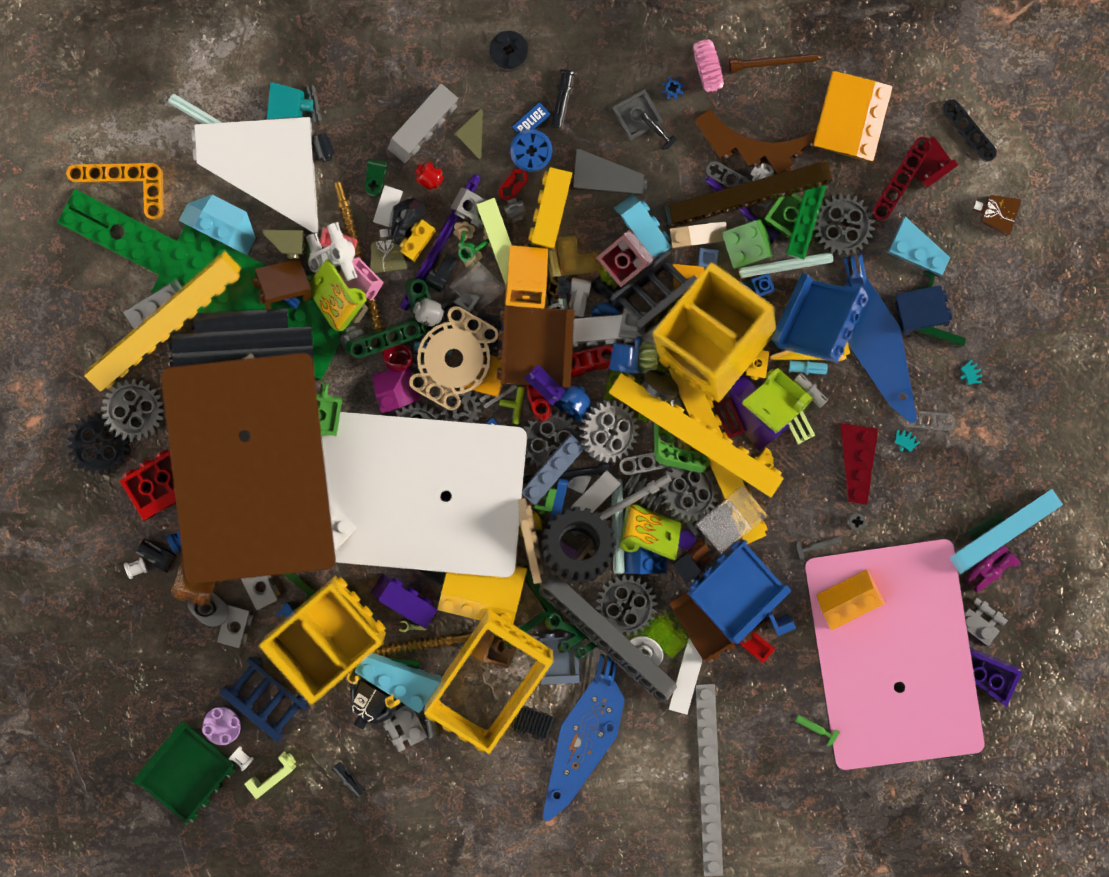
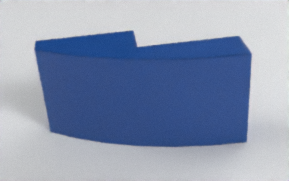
[741,273,775,297]

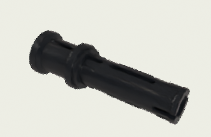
[551,69,577,129]

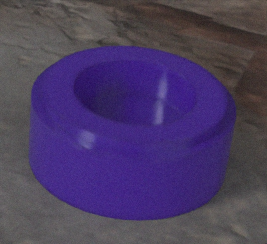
[678,530,696,549]

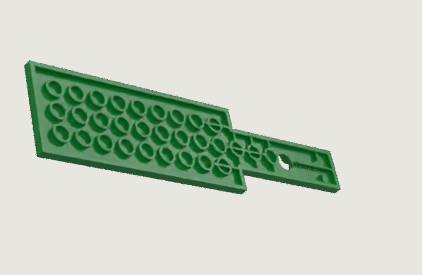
[57,189,352,380]

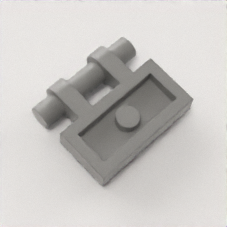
[964,597,1008,646]
[383,705,428,752]

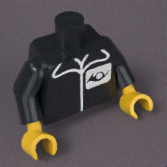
[347,671,400,729]

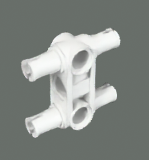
[305,222,358,281]

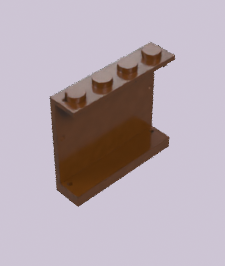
[497,306,575,388]
[668,590,771,663]

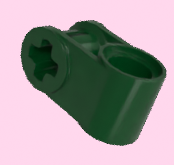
[365,158,388,197]

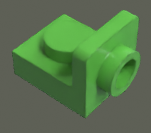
[533,488,557,515]

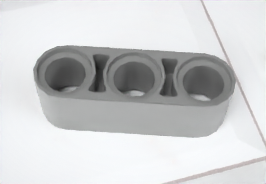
[619,452,674,475]
[570,470,621,513]

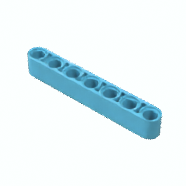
[949,489,1063,574]

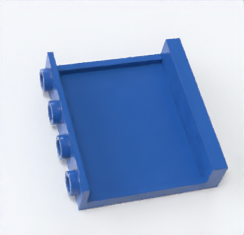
[771,273,868,363]
[687,540,791,644]

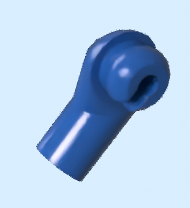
[591,302,620,317]

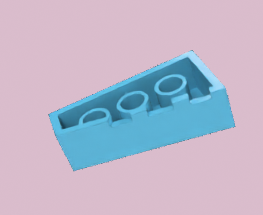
[355,653,441,713]

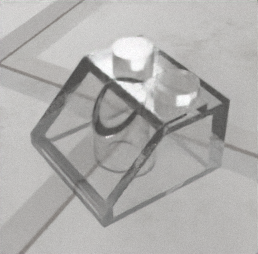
[449,259,506,313]

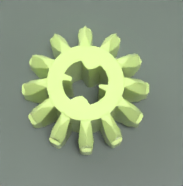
[638,341,658,374]

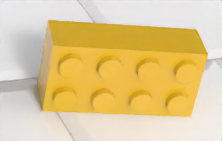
[529,167,572,251]

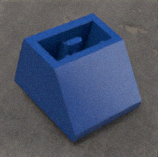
[624,547,667,574]

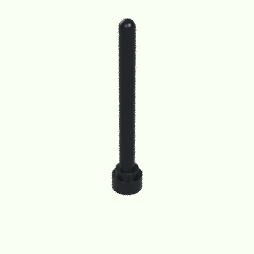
[523,461,611,484]

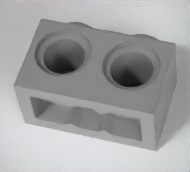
[450,187,499,228]

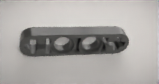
[706,161,773,208]

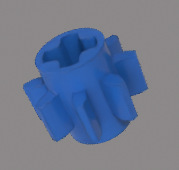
[661,77,685,101]

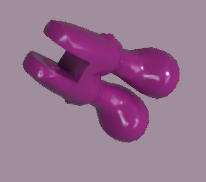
[964,545,1021,593]

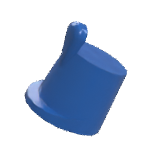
[608,337,643,373]

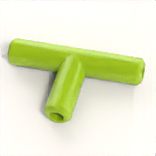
[499,386,525,425]

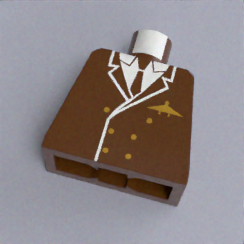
[972,195,1021,236]

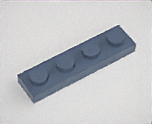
[522,434,586,505]

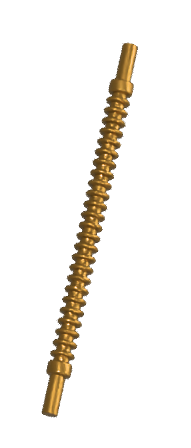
[334,182,387,368]
[372,633,472,657]

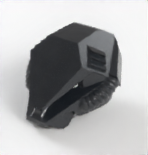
[389,198,426,245]

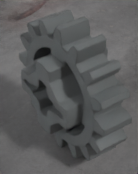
[440,389,481,423]

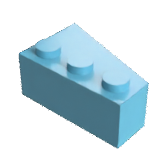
[614,195,671,260]
[887,217,950,276]

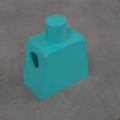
[267,82,313,120]

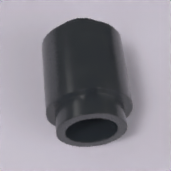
[312,133,335,163]

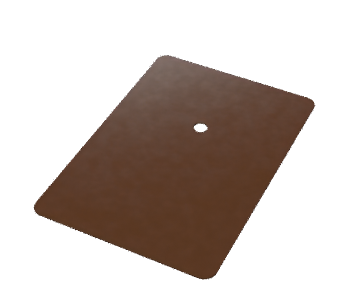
[161,353,336,583]

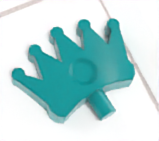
[960,360,982,385]
[894,430,920,452]

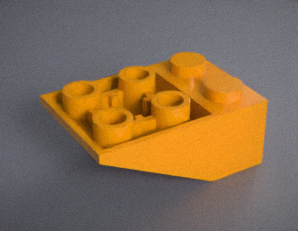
[505,245,548,308]

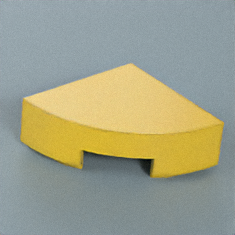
[758,447,774,469]

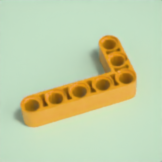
[66,163,164,220]

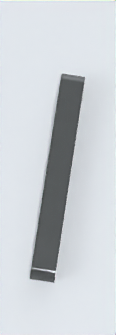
[539,574,677,703]

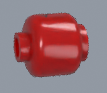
[414,161,444,190]

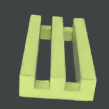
[788,411,815,444]

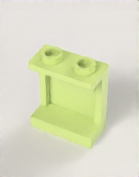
[245,751,296,799]

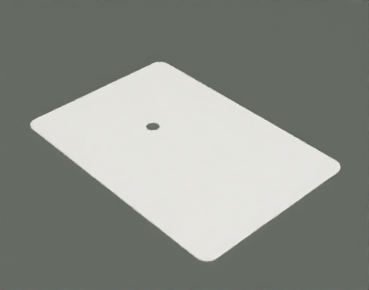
[322,412,527,577]

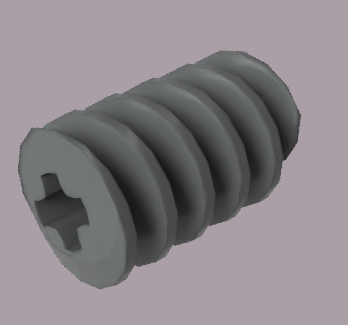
[622,473,664,512]

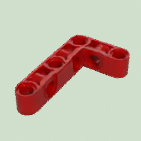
[526,345,613,422]

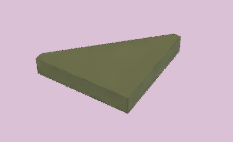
[455,109,483,160]

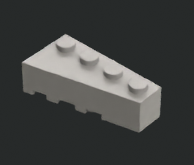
[388,84,459,164]

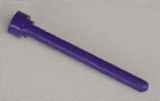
[705,177,781,244]

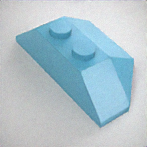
[179,195,256,255]

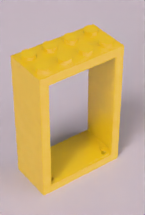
[424,609,554,754]

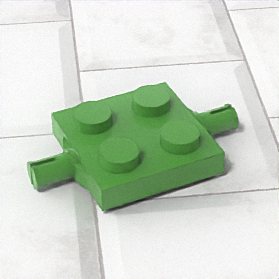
[317,382,342,436]

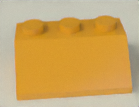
[816,569,885,631]

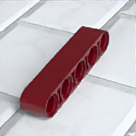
[873,137,931,220]

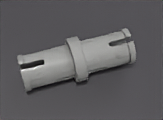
[793,373,828,408]

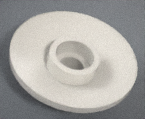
[630,636,663,666]

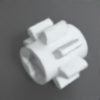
[751,163,774,181]

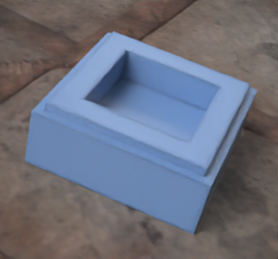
[697,248,719,268]

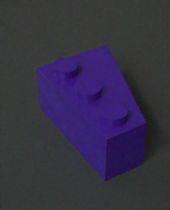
[371,573,438,629]

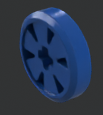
[509,129,552,172]

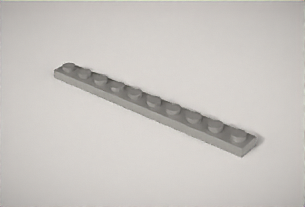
[695,684,723,876]

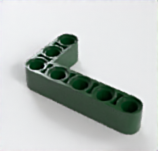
[345,278,438,358]

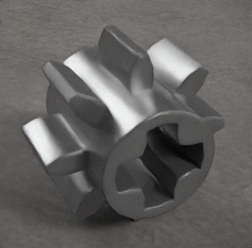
[504,198,526,223]

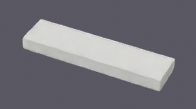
[668,637,702,714]

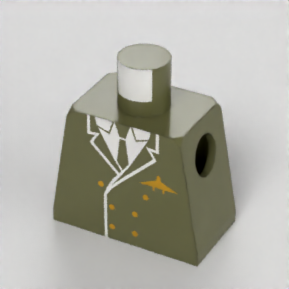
[370,229,408,274]

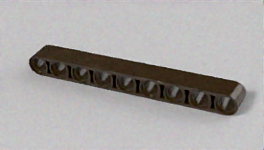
[664,161,833,228]

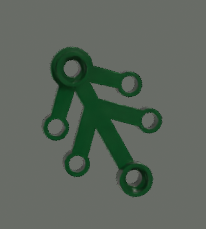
[544,613,601,659]

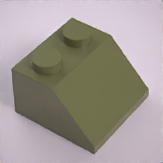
[263,230,305,259]

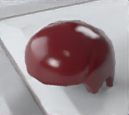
[382,344,413,372]

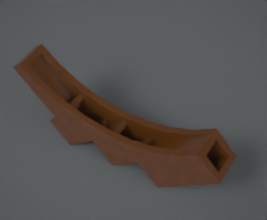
[693,109,817,175]

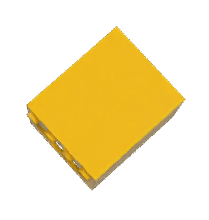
[653,262,776,403]
[259,575,386,705]

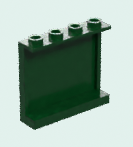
[132,721,236,825]

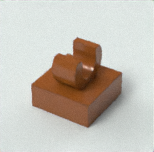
[686,539,710,564]

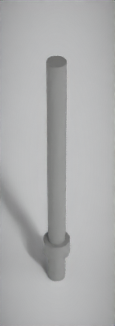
[572,474,671,536]

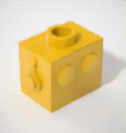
[745,349,770,380]

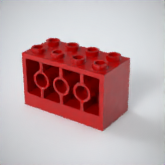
[120,449,176,521]

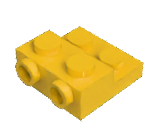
[400,220,436,262]

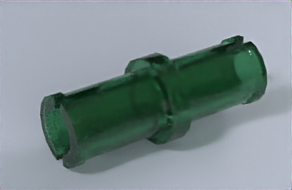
[966,511,1005,541]

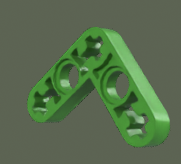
[654,423,710,473]

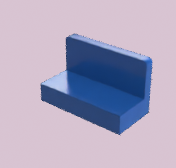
[767,612,796,636]

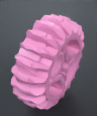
[693,39,723,92]

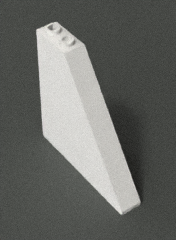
[191,117,319,234]

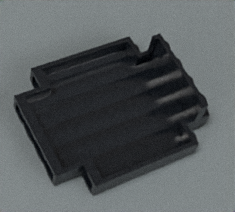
[168,309,315,376]

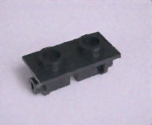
[591,273,629,309]

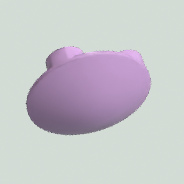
[202,707,241,745]

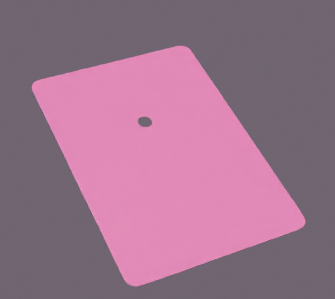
[805,539,985,770]

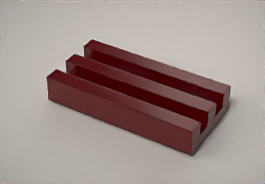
[713,397,746,439]

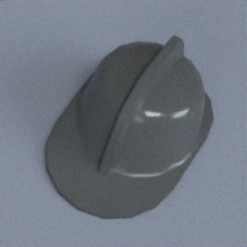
[187,589,229,627]

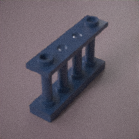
[219,657,309,743]

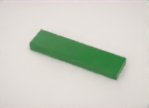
[785,185,826,260]

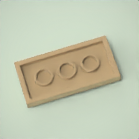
[518,498,544,584]

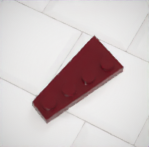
[840,423,879,504]

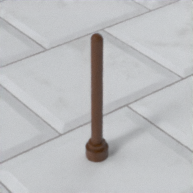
[729,53,821,73]

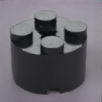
[490,31,528,72]

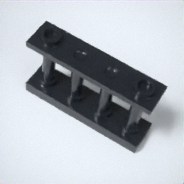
[611,251,698,336]

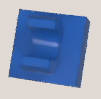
[276,602,295,618]

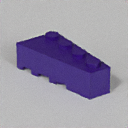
[970,647,1022,707]

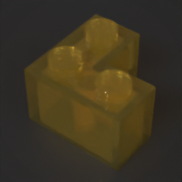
[557,235,600,277]

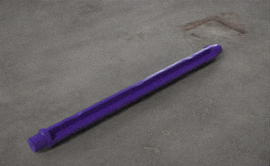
[399,173,481,311]

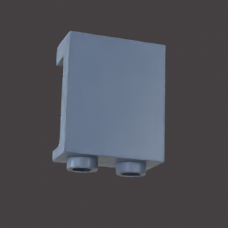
[539,632,580,685]

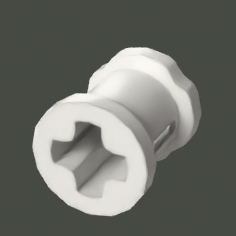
[124,557,148,579]
[229,747,254,772]

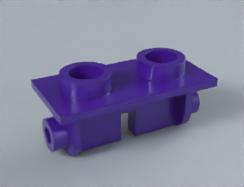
[524,365,566,405]

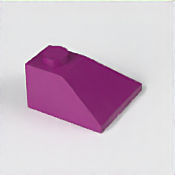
[372,366,421,413]

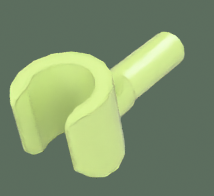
[399,620,426,632]

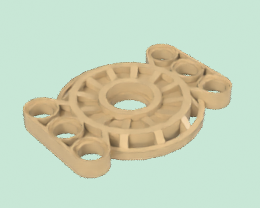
[409,307,499,410]

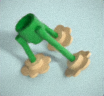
[454,221,492,268]

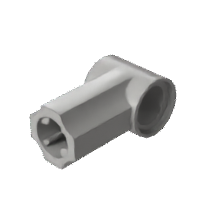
[568,277,591,317]

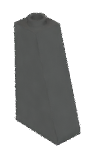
[573,149,647,195]

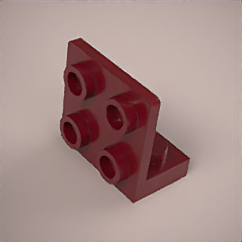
[903,137,959,189]

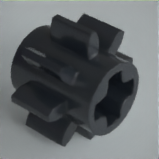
[548,276,572,299]

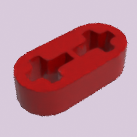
[499,169,528,201]

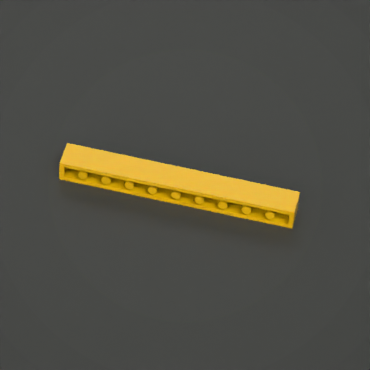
[84,251,241,392]
[668,368,768,544]
[608,372,784,497]

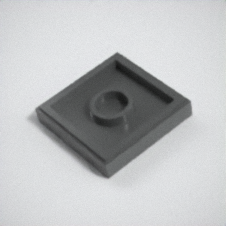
[611,89,663,141]

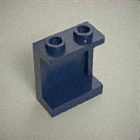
[895,285,952,336]

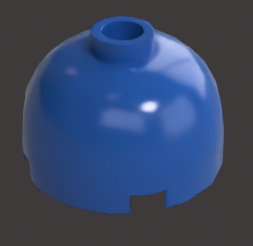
[554,385,591,422]

